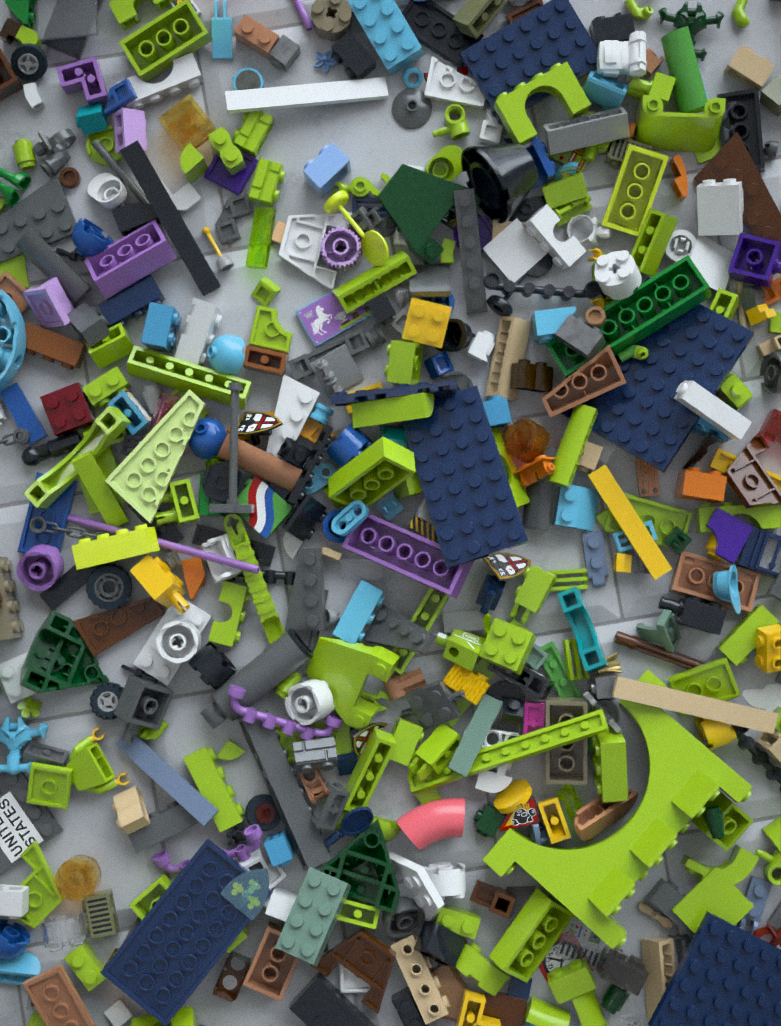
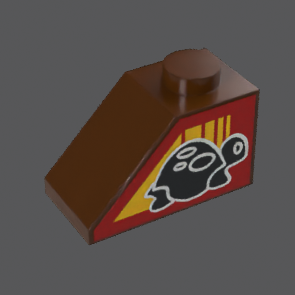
[499,795,540,832]

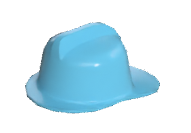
[713,564,741,614]

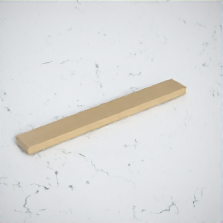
[612,676,778,734]

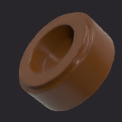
[59,167,81,189]

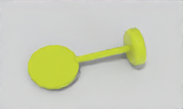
[323,190,389,266]

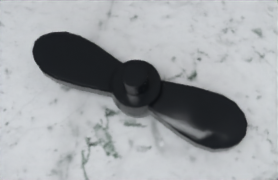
[56,248,87,262]
[121,665,158,683]

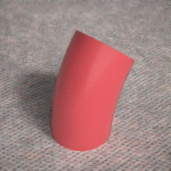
[396,798,465,851]

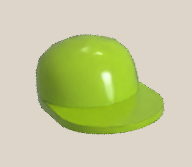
[424,145,463,182]

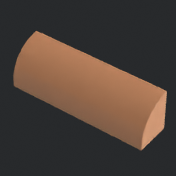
[217,434,303,492]

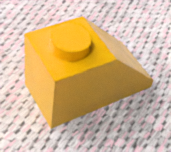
[537,795,571,844]

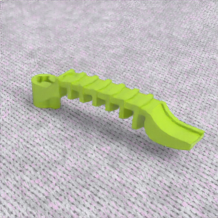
[223,513,285,644]

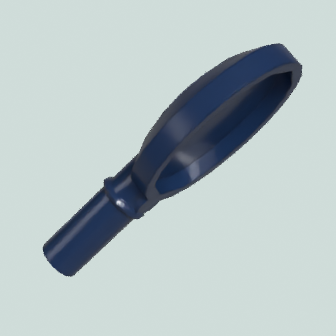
[324,807,374,847]

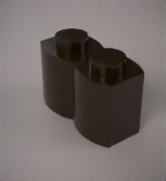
[510,359,554,393]

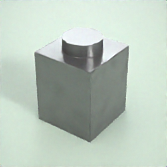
[269,34,301,72]

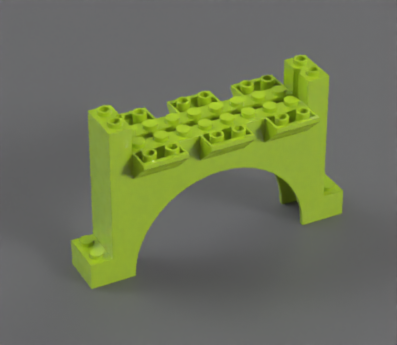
[482,669,752,949]

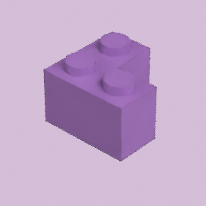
[56,57,109,105]

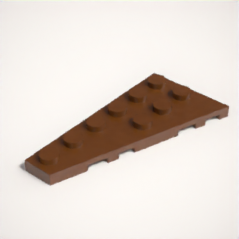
[694,132,781,259]

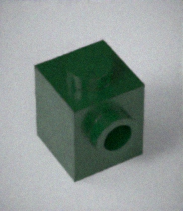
[473,803,505,838]

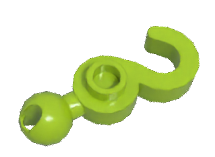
[332,173,391,198]

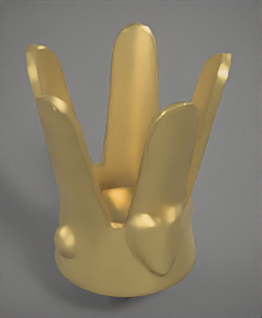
[597,652,623,676]

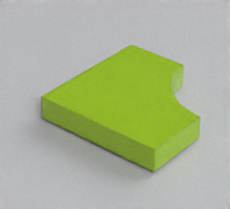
[248,305,293,354]

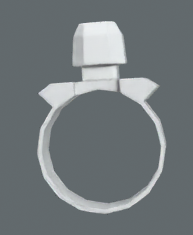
[567,214,612,248]

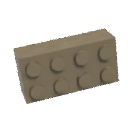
[0,556,25,642]
[545,697,588,785]

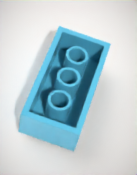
[347,0,425,76]

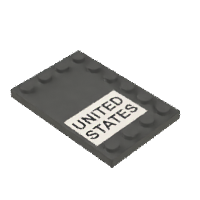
[0,772,63,875]

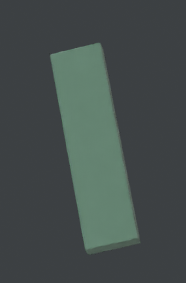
[447,694,503,778]

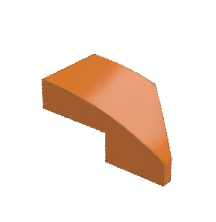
[181,557,206,601]

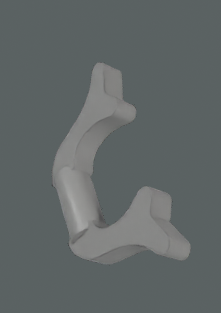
[583,691,622,733]

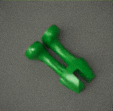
[0,167,31,208]

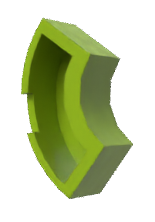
[455,942,510,996]

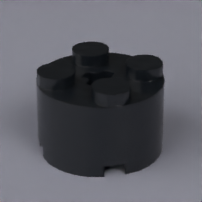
[188,641,237,690]

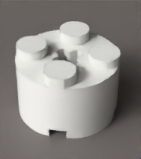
[594,250,642,300]
[156,621,201,663]
[285,679,335,725]
[424,862,466,900]

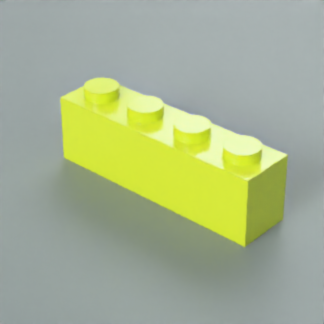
[71,524,160,570]

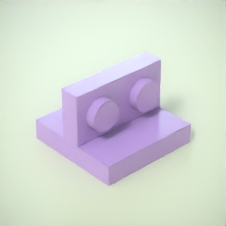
[23,277,74,328]

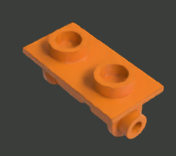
[513,455,556,487]

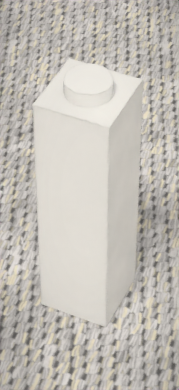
[674,380,752,440]

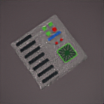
[556,916,605,970]

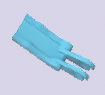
[211,0,233,60]

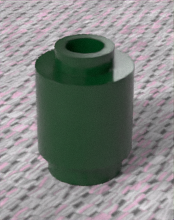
[601,981,630,1015]

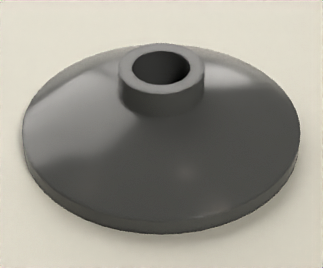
[392,89,432,129]

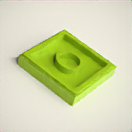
[26,762,73,810]

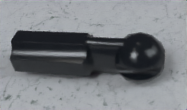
[21,431,82,466]

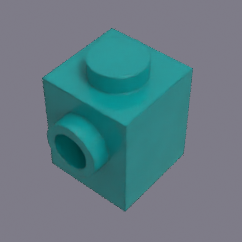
[75,102,108,135]

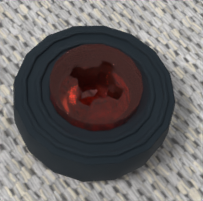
[245,794,281,832]

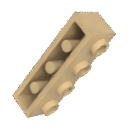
[390,933,451,1024]

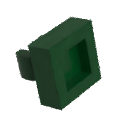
[662,526,692,555]

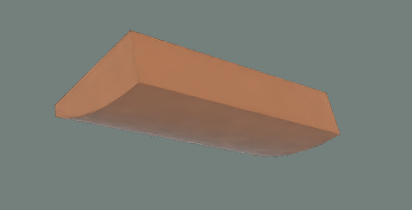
[669,551,761,614]

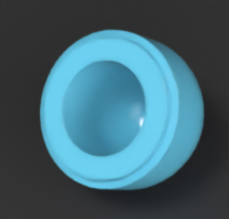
[402,67,423,88]

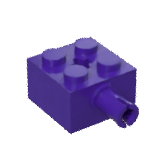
[728,233,781,288]

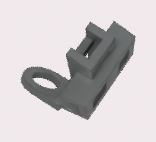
[350,206,396,240]

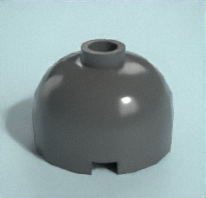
[760,352,781,393]
[382,896,425,938]

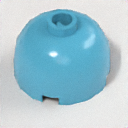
[207,335,245,376]

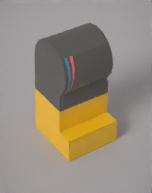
[740,285,777,326]
[613,553,650,574]

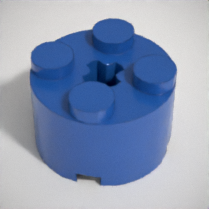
[326,423,374,468]

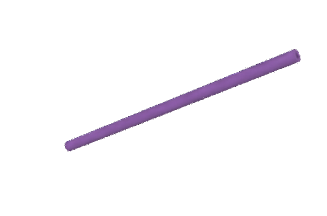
[67,514,260,574]

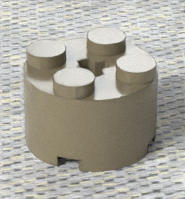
[311,0,352,41]

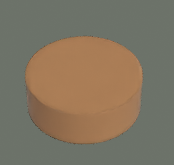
[585,306,606,328]

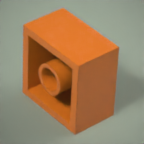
[675,467,727,504]

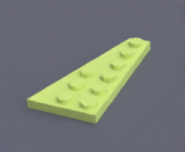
[105,389,206,523]

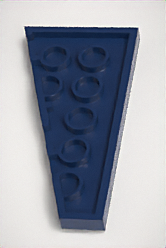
[330,380,457,407]

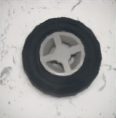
[11,43,48,81]

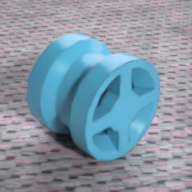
[309,402,334,425]

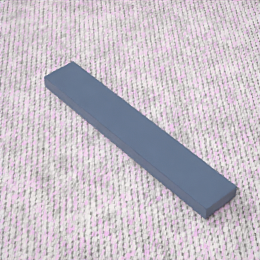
[115,735,219,827]

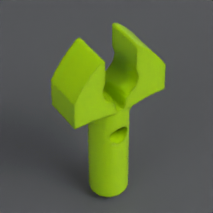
[360,690,390,711]

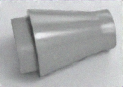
[141,383,161,414]

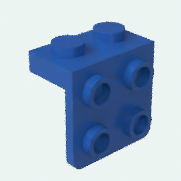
[526,137,557,190]

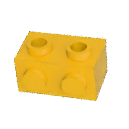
[755,624,781,674]

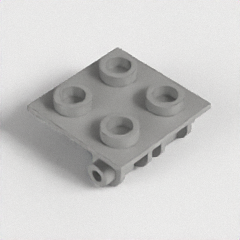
[310,344,364,398]

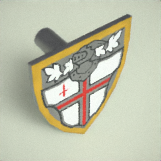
[482,552,531,581]

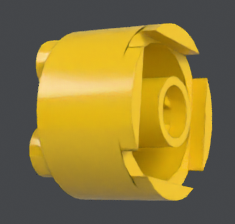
[694,716,737,751]

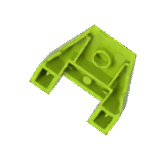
[306,636,401,731]

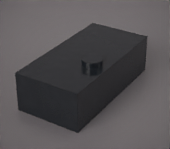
[289,972,376,1026]

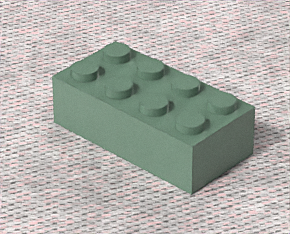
[275,867,351,966]

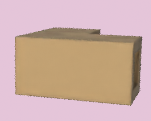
[756,335,781,358]

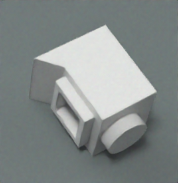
[467,330,495,365]

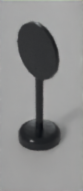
[487,252,553,317]

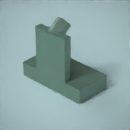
[636,609,681,653]

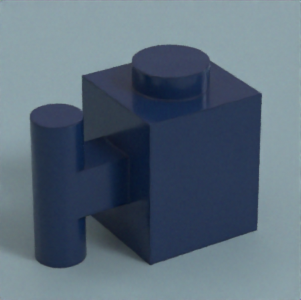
[475,574,506,614]

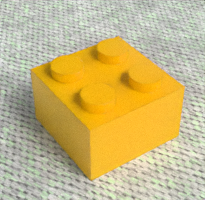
[402,297,452,348]

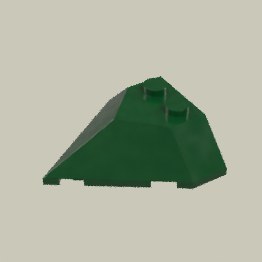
[20,610,110,694]
[320,820,400,914]

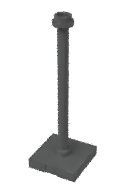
[209,383,255,513]

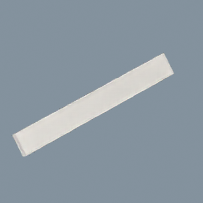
[225,77,389,114]

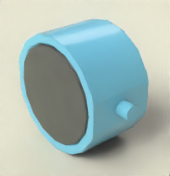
[232,68,265,91]

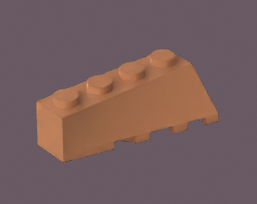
[541,345,627,418]

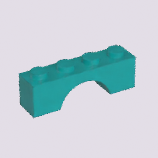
[557,587,609,673]

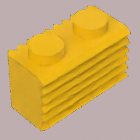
[442,663,490,705]

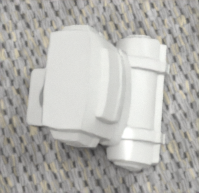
[596,31,647,82]

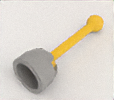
[202,227,234,273]

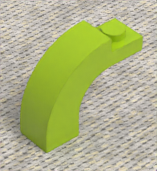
[681,845,759,884]

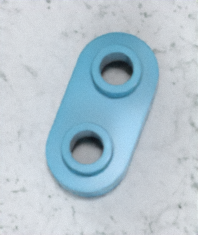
[302,463,336,494]
[331,501,369,536]

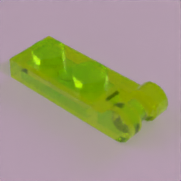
[557,784,595,842]

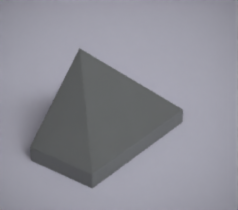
[506,886,537,923]

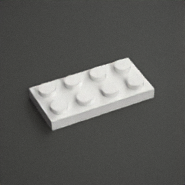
[133,598,212,686]

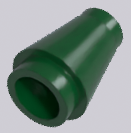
[702,806,725,839]

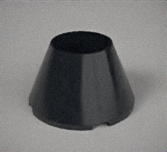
[461,143,538,224]

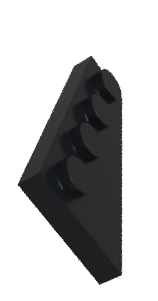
[287,425,333,506]

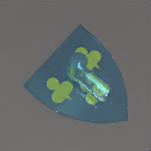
[220,869,269,921]

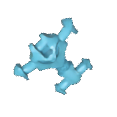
[0,717,49,775]

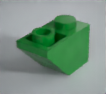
[5,0,38,29]

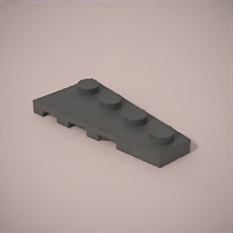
[362,605,437,655]

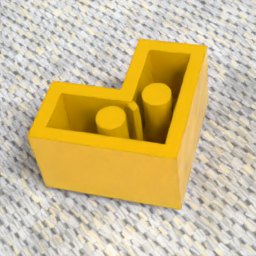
[456,989,501,1026]

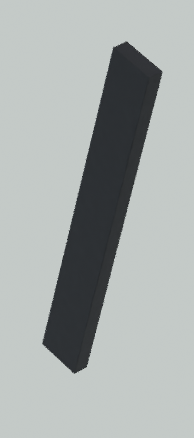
[120,140,221,296]

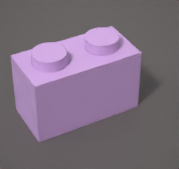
[113,108,148,154]

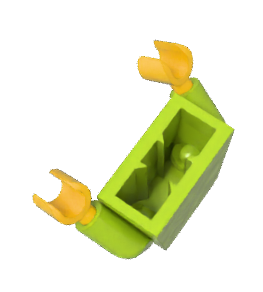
[66,728,130,794]

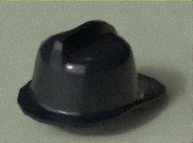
[435,319,476,352]

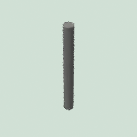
[91,139,150,204]

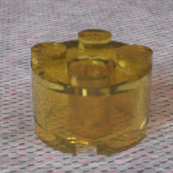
[55,855,101,901]

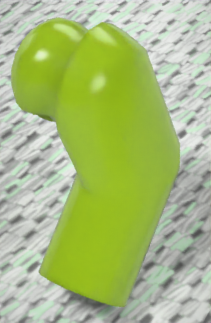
[731,0,750,28]
[138,720,169,740]

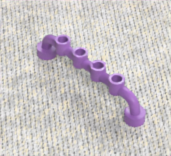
[228,685,343,740]
[152,824,263,874]

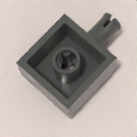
[114,675,174,743]

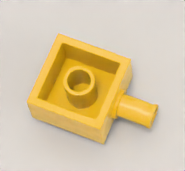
[130,554,190,614]

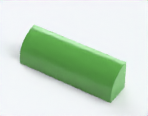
[661,26,708,113]

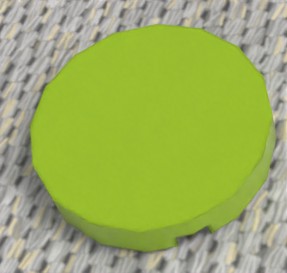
[86,125,123,166]

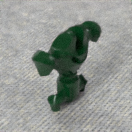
[658,2,724,61]

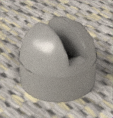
[325,609,340,626]

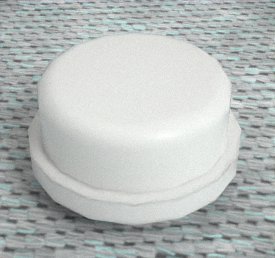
[665,229,696,262]

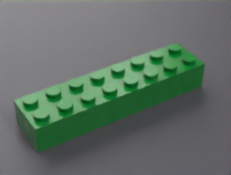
[546,255,712,379]

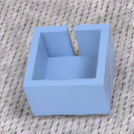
[303,143,351,198]

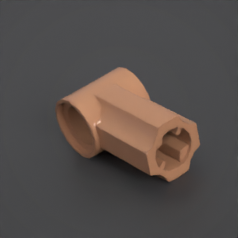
[383,668,426,701]

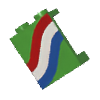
[237,476,294,540]

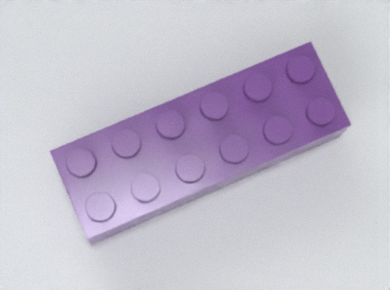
[342,510,474,599]

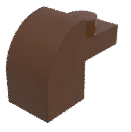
[470,879,516,919]

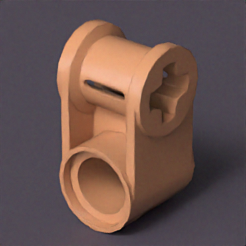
[300,769,330,805]

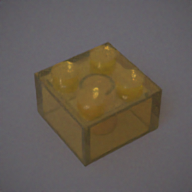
[158,94,216,152]

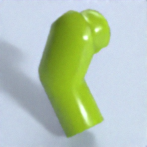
[624,0,653,20]

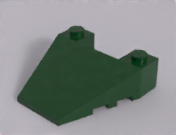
[377,164,482,265]

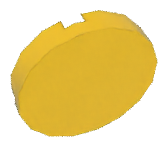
[494,779,532,814]

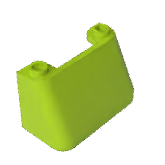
[634,95,726,152]

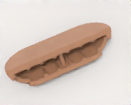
[574,789,638,841]

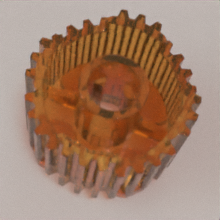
[502,416,551,463]

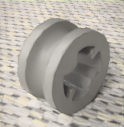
[165,551,182,570]

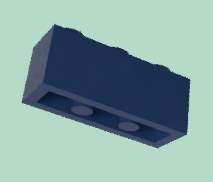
[97,275,165,327]

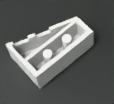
[174,297,223,366]

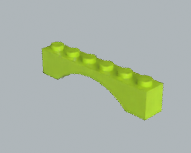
[24,406,131,508]

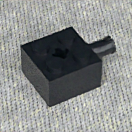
[658,596,727,635]

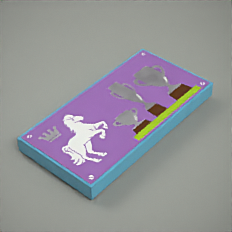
[296,291,372,348]

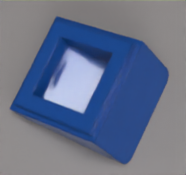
[424,352,454,380]

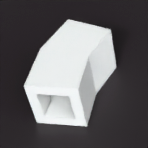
[23,82,45,112]

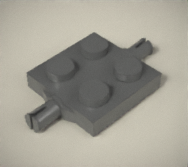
[401,679,465,729]

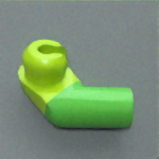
[617,344,649,363]

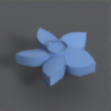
[313,50,338,74]

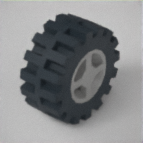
[90,682,124,720]

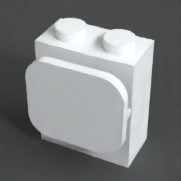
[697,178,744,236]

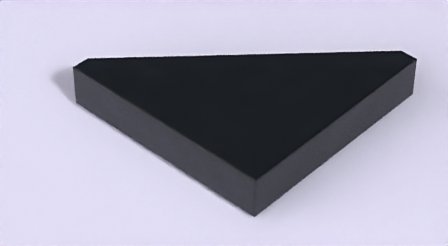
[683,435,718,470]

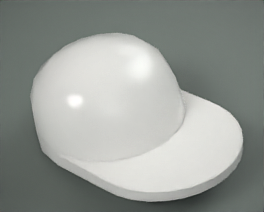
[87,173,127,210]

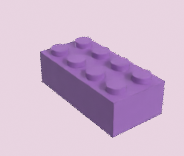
[84,219,177,298]

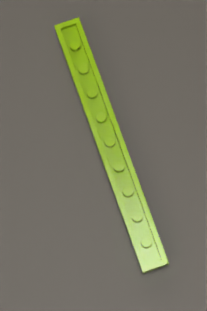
[407,709,609,794]

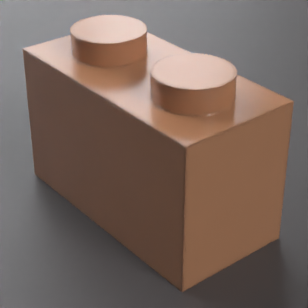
[234,14,280,60]

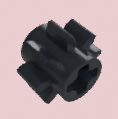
[226,823,247,848]

